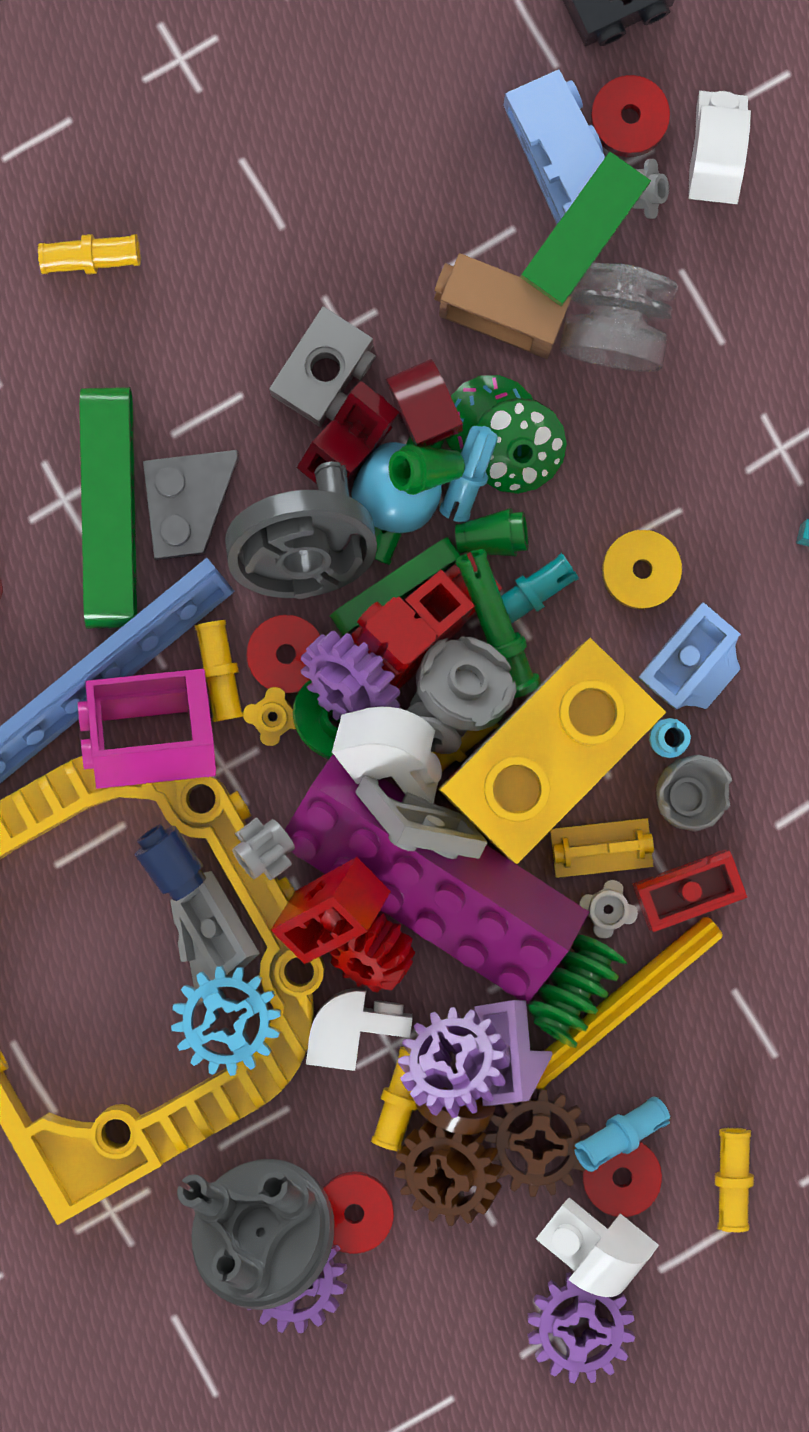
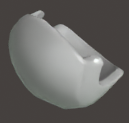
[656,755,732,832]

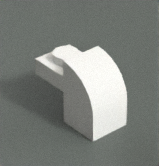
[688,90,751,204]
[332,707,442,804]
[306,988,412,1071]
[536,1198,659,1297]

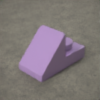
[475,1000,552,1106]

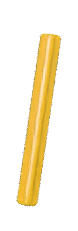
[536,917,723,1090]

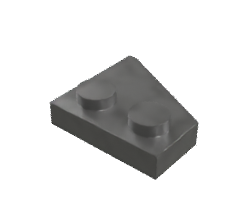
[143,450,239,560]

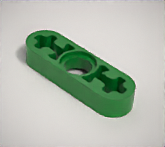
[330,537,460,636]

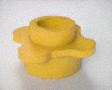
[243,687,296,746]

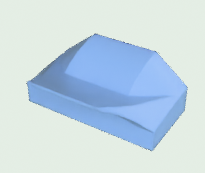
[638,602,741,710]

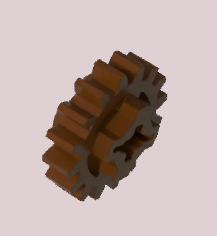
[484,1087,590,1197]
[394,1120,504,1226]

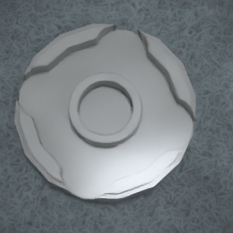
[416,636,516,731]

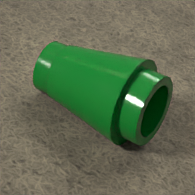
[388,445,465,495]
[455,508,529,557]

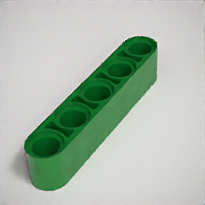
[80,387,137,629]

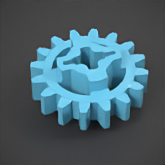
[171,965,281,1076]

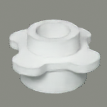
[579,880,638,938]

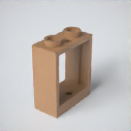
[434,253,572,360]

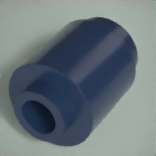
[135,824,206,901]

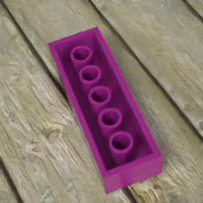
[285,754,589,1004]

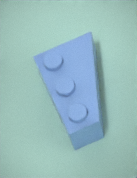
[503,70,605,224]

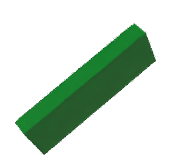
[521,151,651,307]

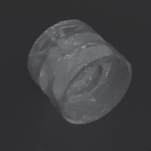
[560,263,678,372]

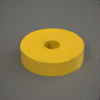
[602,530,682,609]

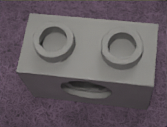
[269,306,376,427]

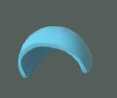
[351,442,442,533]

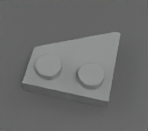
[355,776,487,859]
[170,871,260,1006]

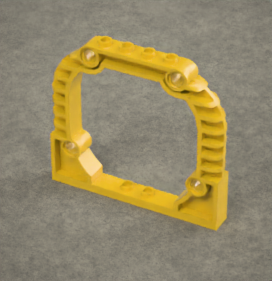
[0,756,325,1225]

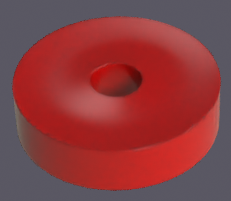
[590,75,670,157]
[247,615,320,694]
[582,1141,662,1217]
[323,1172,394,1254]

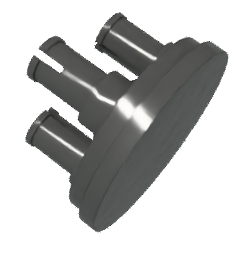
[177,1159,334,1310]

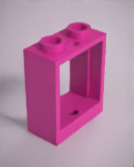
[78,669,216,789]

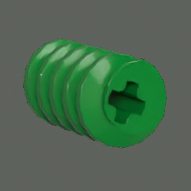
[527,934,627,1048]

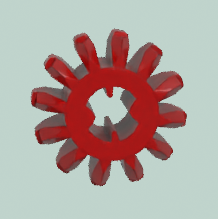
[329,913,415,993]

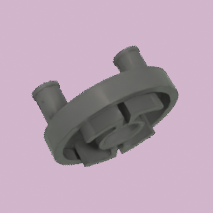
[225,461,377,599]

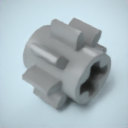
[232,817,295,880]

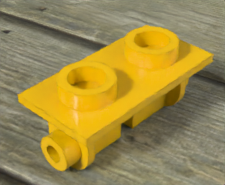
[550,818,654,878]

